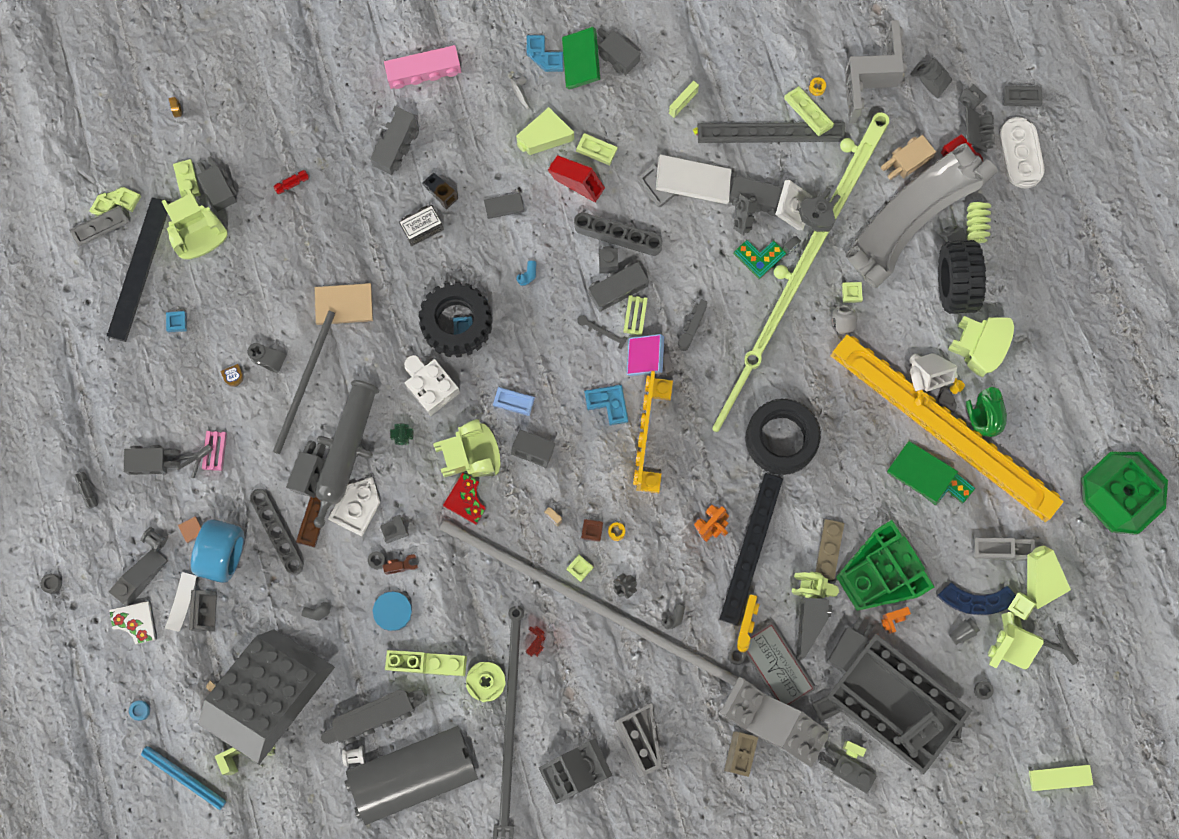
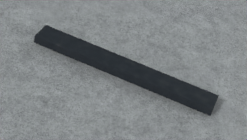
[107,197,170,342]
[719,473,784,626]

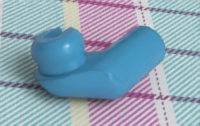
[516,261,537,286]

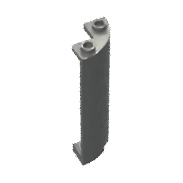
[344,726,478,825]

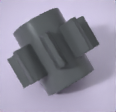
[613,573,637,599]

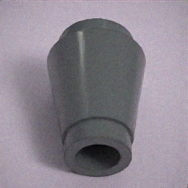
[949,618,980,645]

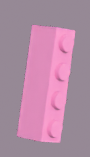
[384,45,461,89]

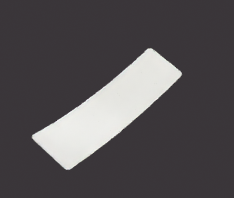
[165,572,196,632]

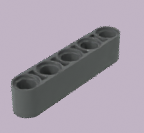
[574,212,663,256]

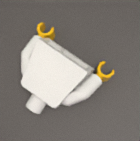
[910,353,965,406]

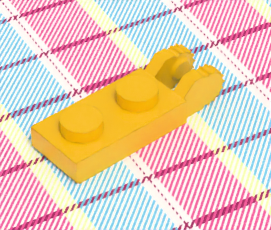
[737,595,760,653]

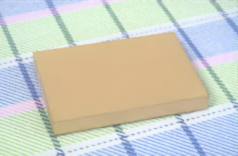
[314,283,373,325]

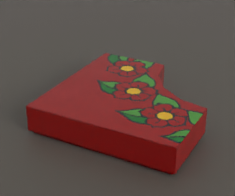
[443,473,486,526]

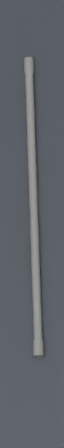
[440,519,756,687]

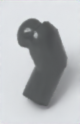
[301,602,331,621]
[662,604,685,629]

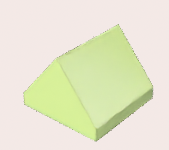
[1001,612,1023,629]

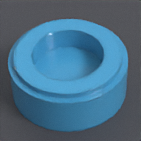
[129,700,150,721]

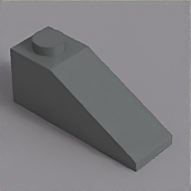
[109,548,168,606]

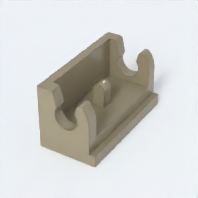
[724,732,758,777]

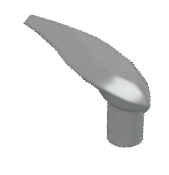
[511,76,530,109]

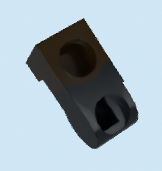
[422,173,458,210]

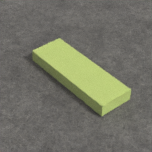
[784,86,834,136]
[1029,765,1093,791]

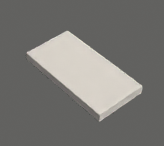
[656,155,731,204]

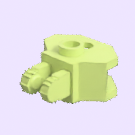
[792,572,839,599]

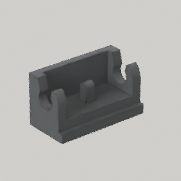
[511,429,555,468]
[189,590,217,632]
[897,711,944,755]

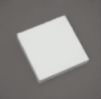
[775,180,812,230]

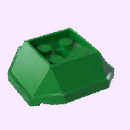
[1081,452,1168,535]

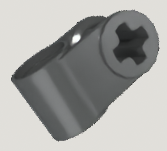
[247,343,287,373]

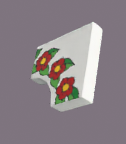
[109,601,156,645]

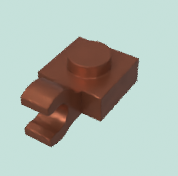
[383,554,418,575]

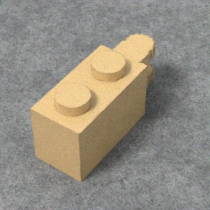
[881,135,936,180]

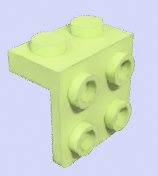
[988,623,1044,669]

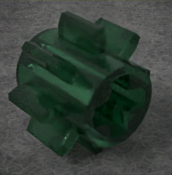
[390,423,413,445]

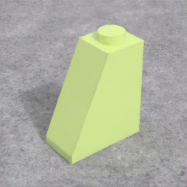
[516,107,574,155]
[1027,546,1071,609]

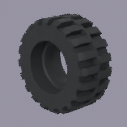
[938,240,986,314]
[418,281,493,358]

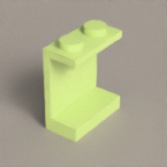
[215,745,276,775]

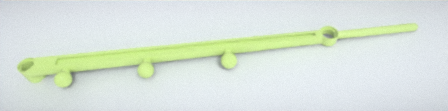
[712,112,889,432]

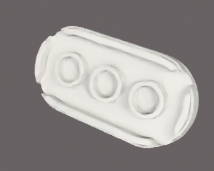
[999,117,1045,189]

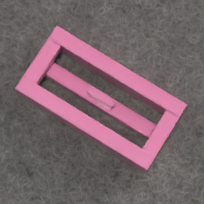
[202,431,227,471]

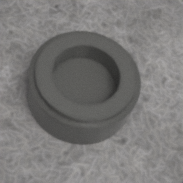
[40,574,62,594]

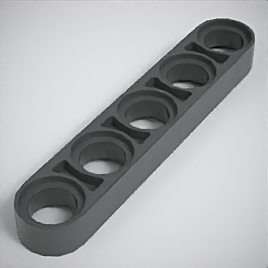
[250,489,304,575]

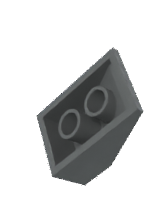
[796,597,832,661]

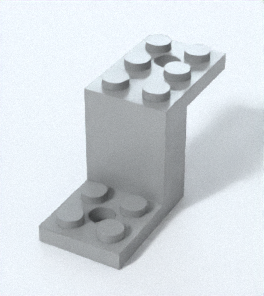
[845,20,906,123]
[720,677,830,768]

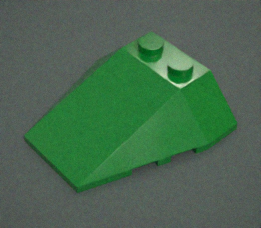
[836,520,935,611]

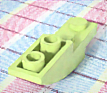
[385,650,467,676]

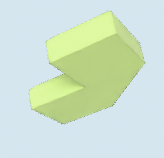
[89,187,141,216]

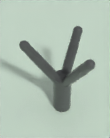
[172,444,213,478]
[1043,624,1079,665]

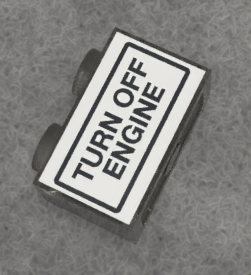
[399,205,444,246]

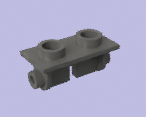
[733,194,757,236]

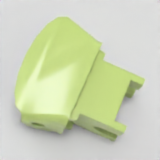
[162,187,228,259]
[433,419,501,478]

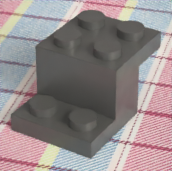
[539,739,613,804]

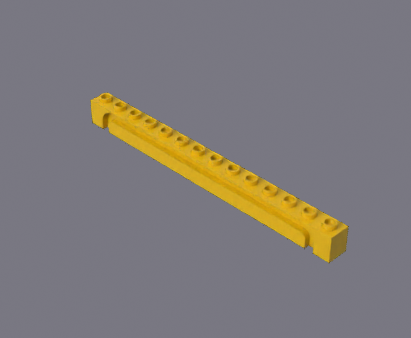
[831,335,1064,522]

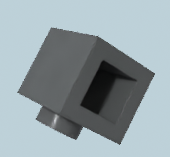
[599,246,618,274]

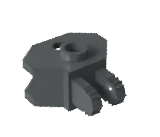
[798,187,841,232]

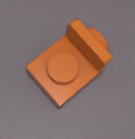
[882,607,911,634]

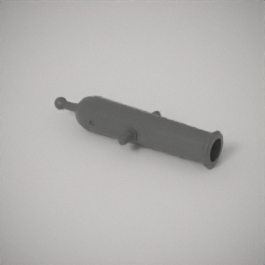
[314,380,379,528]

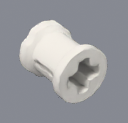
[342,746,365,766]

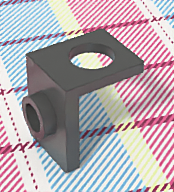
[959,84,987,110]

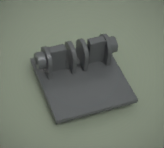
[965,106,995,152]

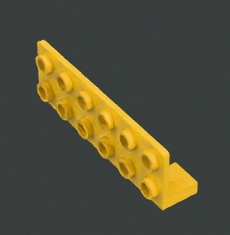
[633,371,673,494]

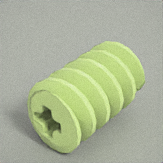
[966,202,991,243]

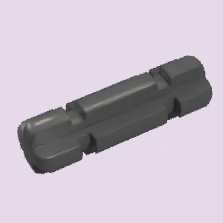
[74,472,98,509]

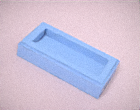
[493,387,535,416]

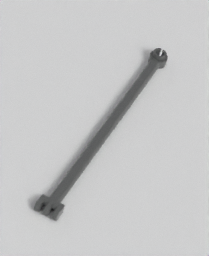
[493,606,524,839]

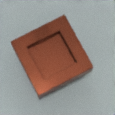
[581,519,603,542]

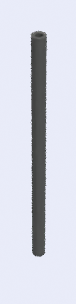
[273,311,335,455]

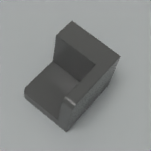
[380,515,409,544]

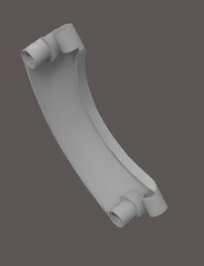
[846,143,998,288]

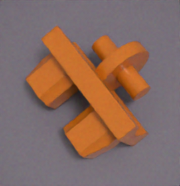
[694,505,729,542]

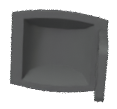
[911,58,952,99]

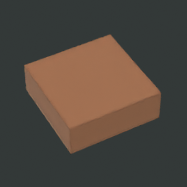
[178,516,201,543]

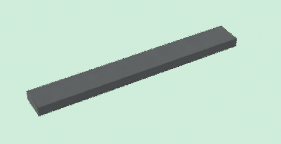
[697,122,846,143]

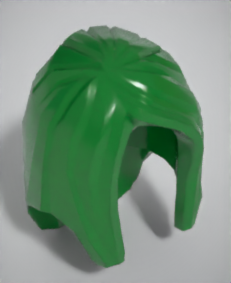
[966,387,1007,437]

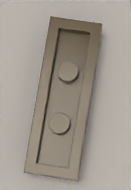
[815,519,844,581]

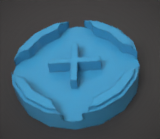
[372,592,412,631]

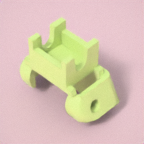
[948,316,1014,377]

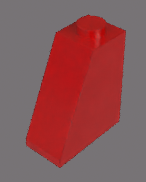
[548,155,605,203]

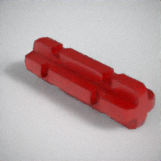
[273,170,309,194]

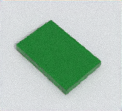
[562,27,601,90]
[887,441,958,504]

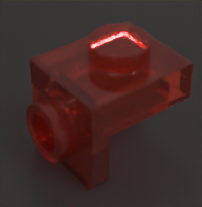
[525,626,547,658]

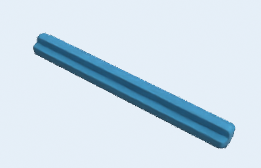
[141,746,226,810]

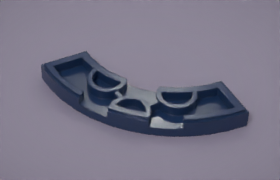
[936,582,1016,615]

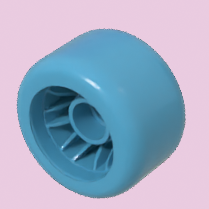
[191,519,245,583]

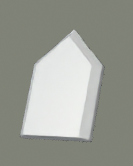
[328,477,381,536]

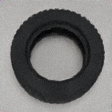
[745,398,821,475]

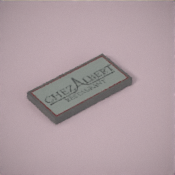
[745,622,816,706]

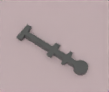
[577,315,628,349]

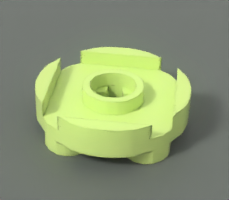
[466,662,506,702]

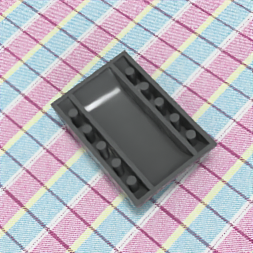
[198,629,335,765]
[827,634,972,775]

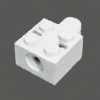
[404,355,460,417]

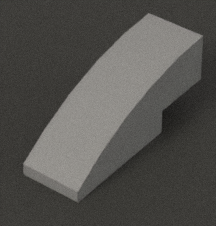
[975,538,1035,561]

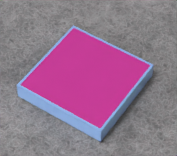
[627,334,664,376]

